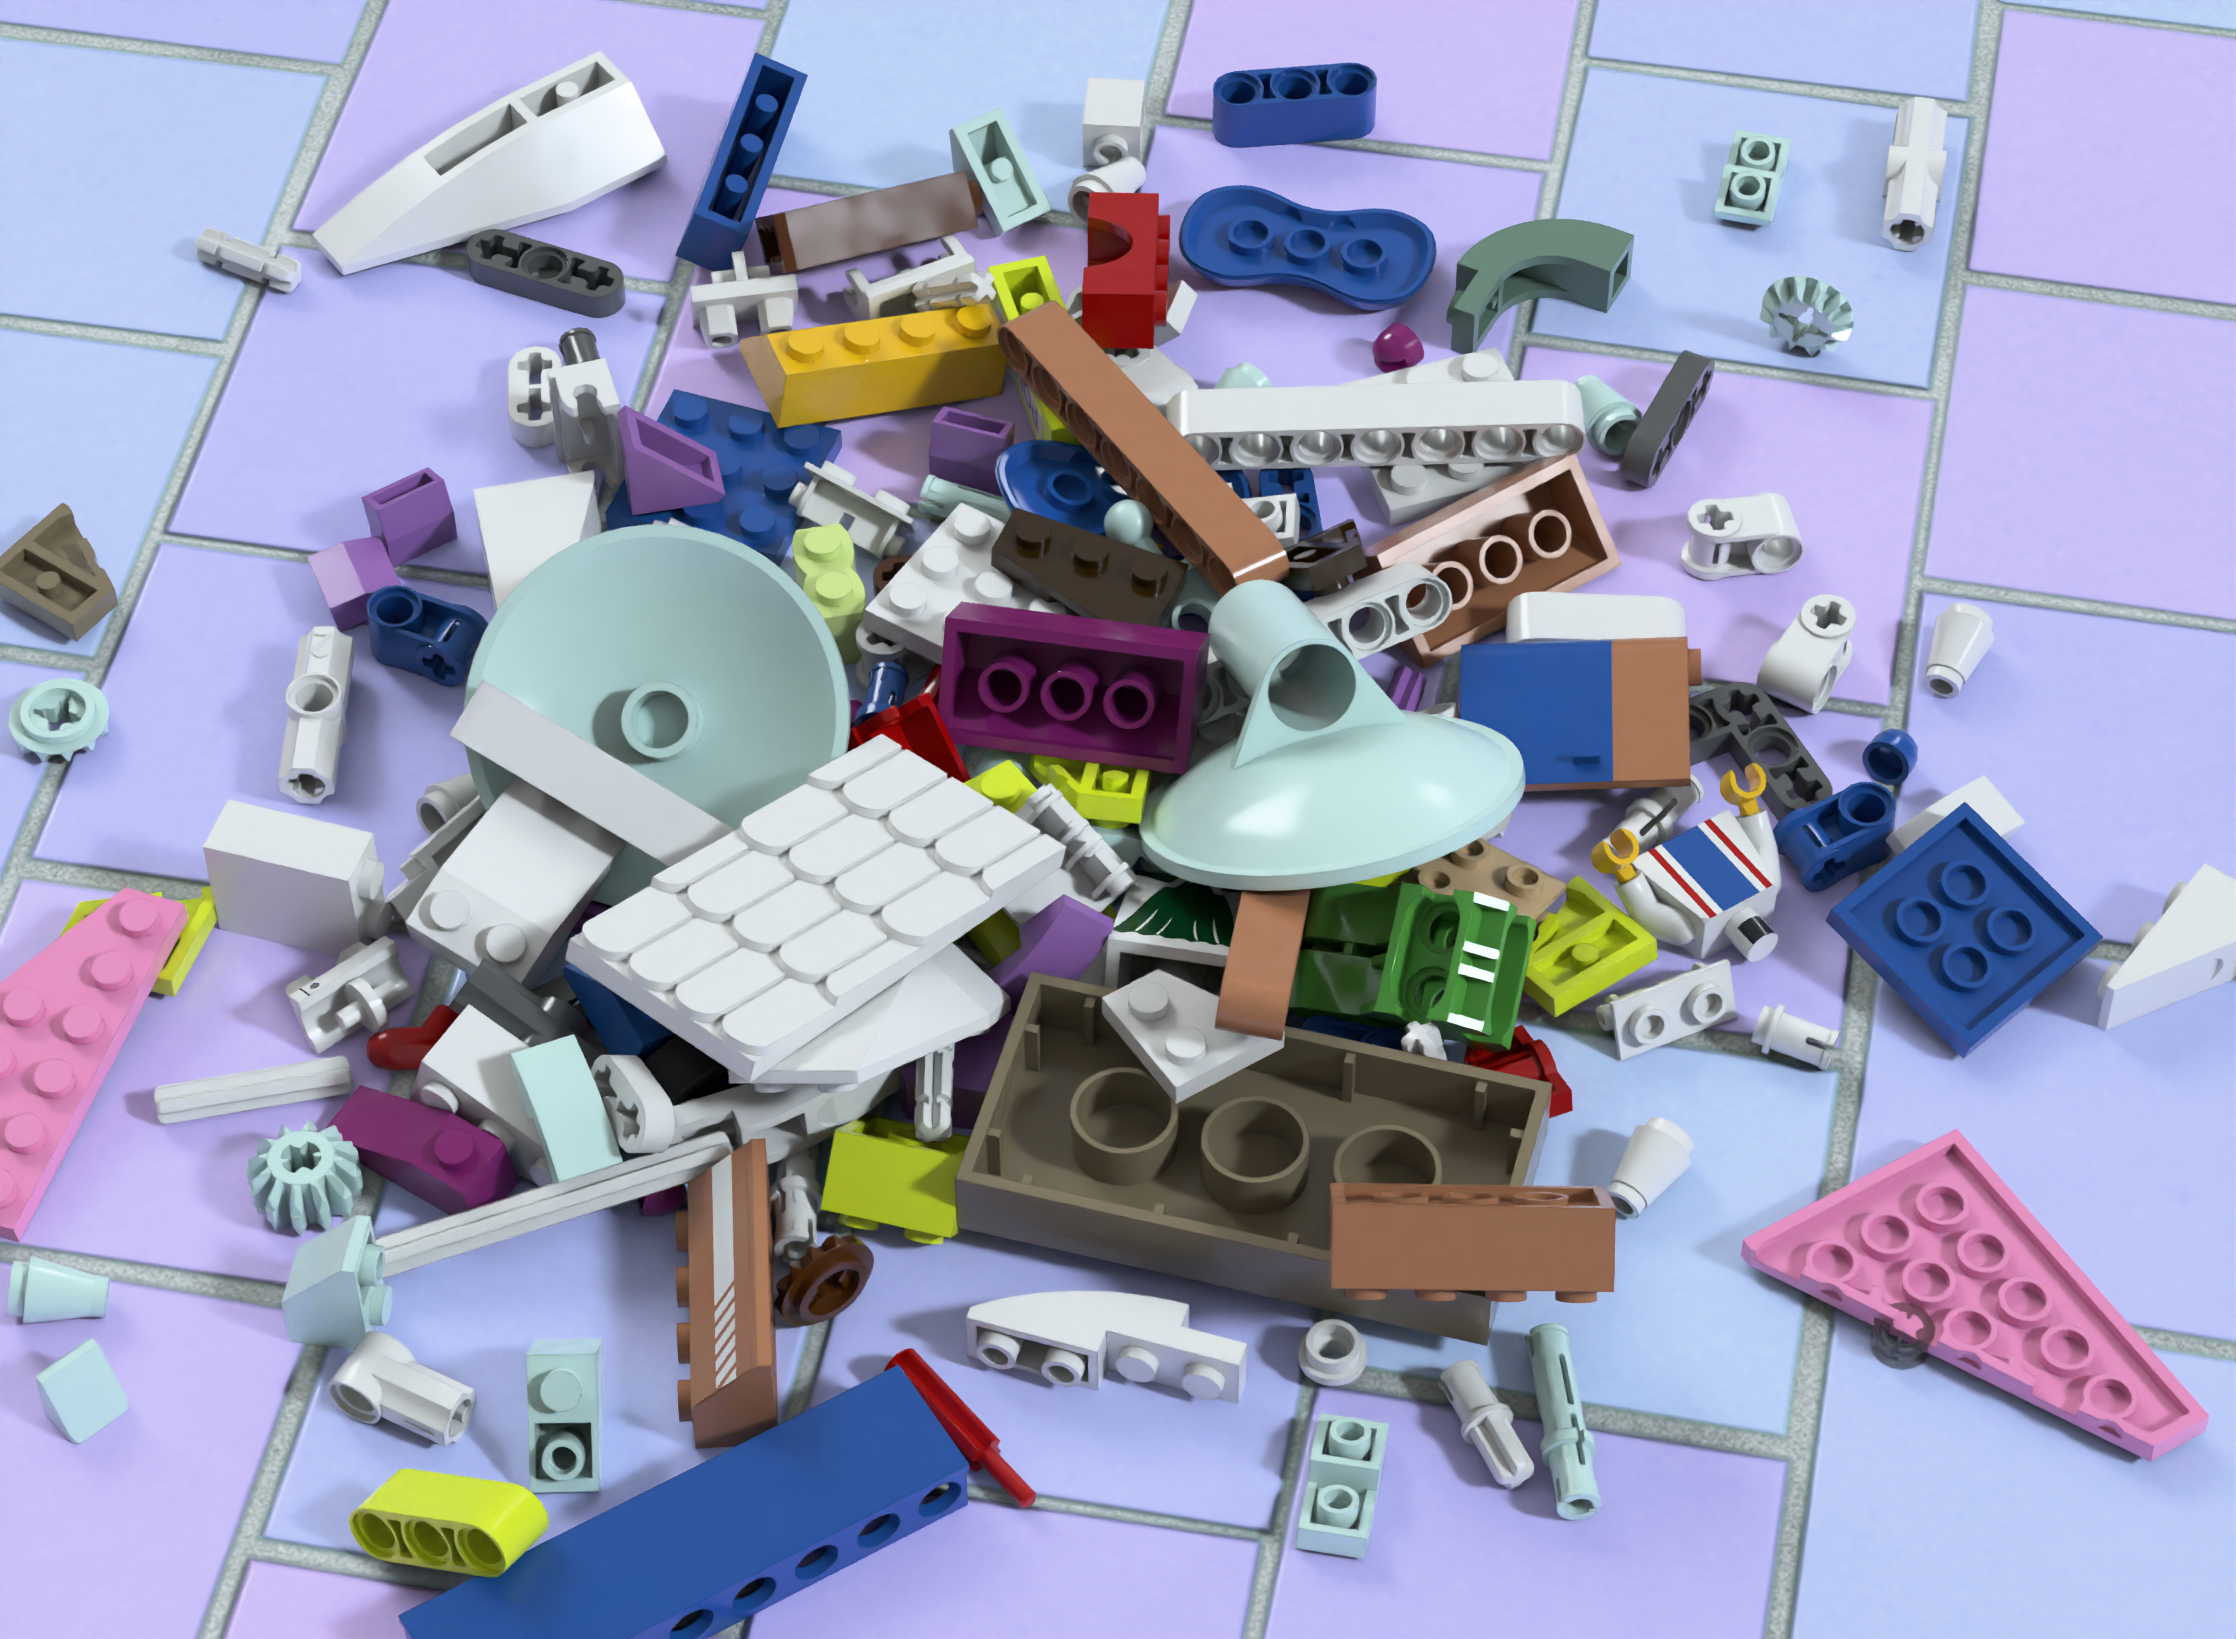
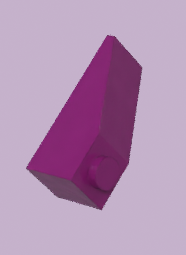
[325,1085,519,1215]

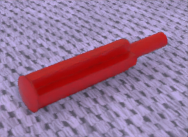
[884,1348,1036,1508]

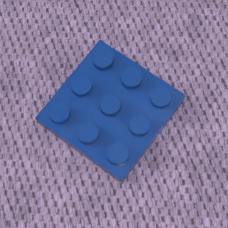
[606,389,842,567]
[1825,802,2103,1059]

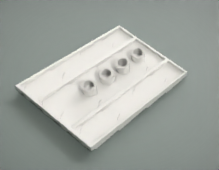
[565,734,1067,1083]

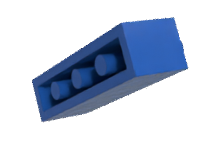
[675,52,808,271]

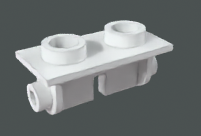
[788,461,917,560]
[1596,959,1737,1061]

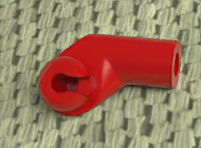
[366,1004,459,1071]

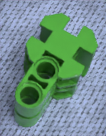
[1288,882,1537,1053]

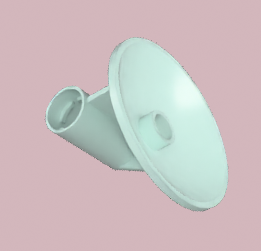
[464,524,851,906]
[1138,580,1526,891]

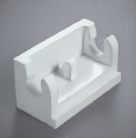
[843,234,976,321]
[546,358,625,491]

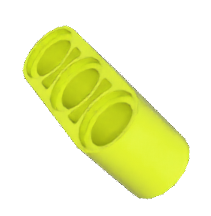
[349,1468,549,1578]

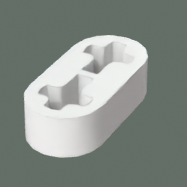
[508,346,562,448]
[591,1055,675,1153]

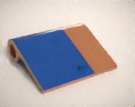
[1460,636,1702,792]

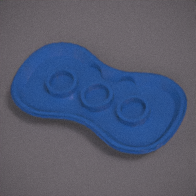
[1179,185,1437,310]
[995,440,1252,537]

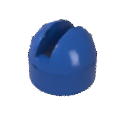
[1862,728,1918,785]

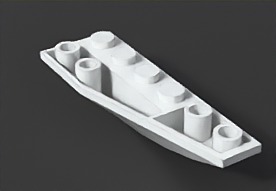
[312,51,667,276]

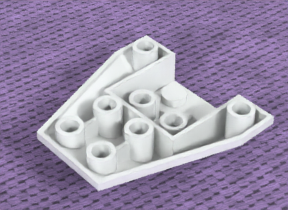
[728,943,1011,1093]

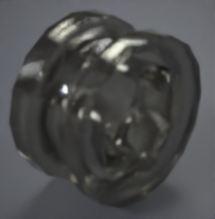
[1870,1302,1935,1370]

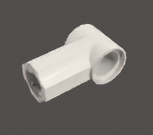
[327,1331,477,1446]

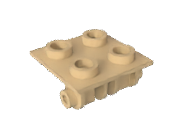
[1399,838,1567,935]

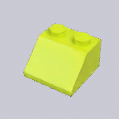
[820,1114,970,1244]

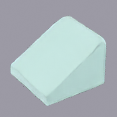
[35,1338,129,1445]

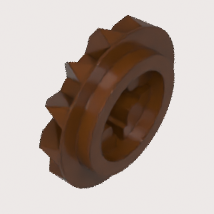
[774,1234,874,1327]

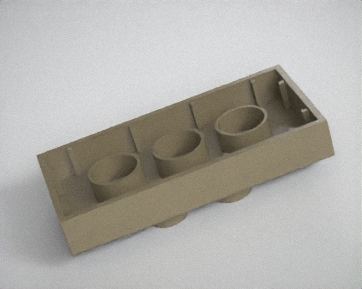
[955,971,1552,1346]

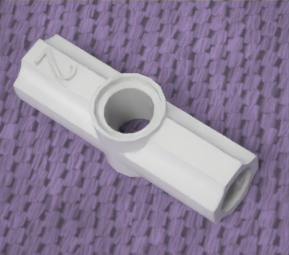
[1881,97,1947,252]
[278,626,355,804]

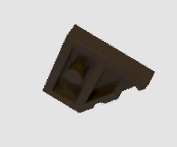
[1278,519,1368,597]

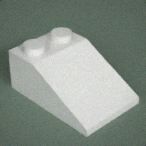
[405,776,627,990]

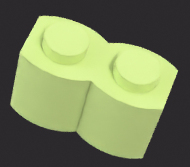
[792,523,866,666]

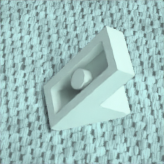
[949,106,1052,237]

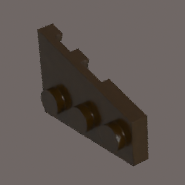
[991,507,1189,627]

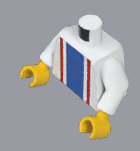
[1590,763,1782,962]

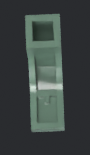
[1446,219,1634,354]

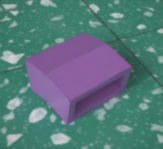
[929,406,1015,497]
[361,467,458,568]
[307,536,401,632]

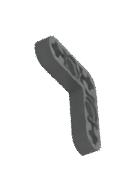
[1689,682,1833,821]

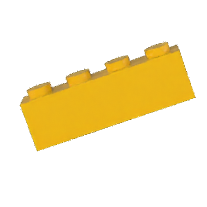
[739,303,1007,428]

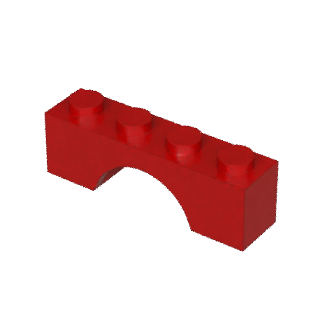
[1082,192,1170,349]

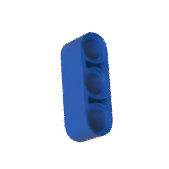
[1212,62,1377,148]

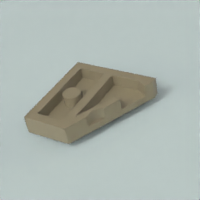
[0,502,118,642]

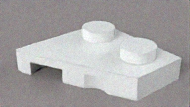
[1102,969,1285,1104]

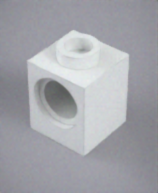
[1082,77,1145,167]

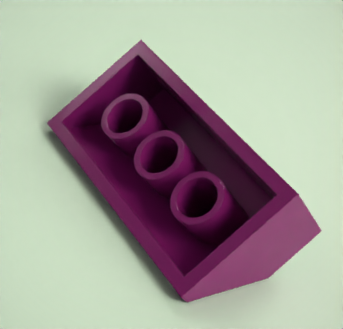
[938,601,1210,774]

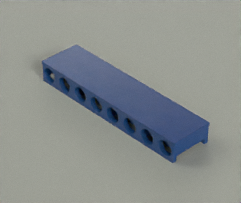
[398,1365,970,1639]

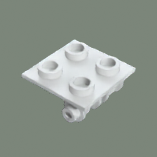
[1001,783,1139,927]

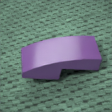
[986,894,1114,1016]

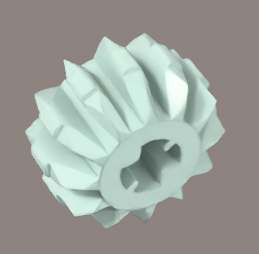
[246,1118,363,1237]

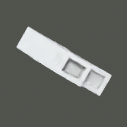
[670,1060,916,1165]
[966,1290,1247,1404]

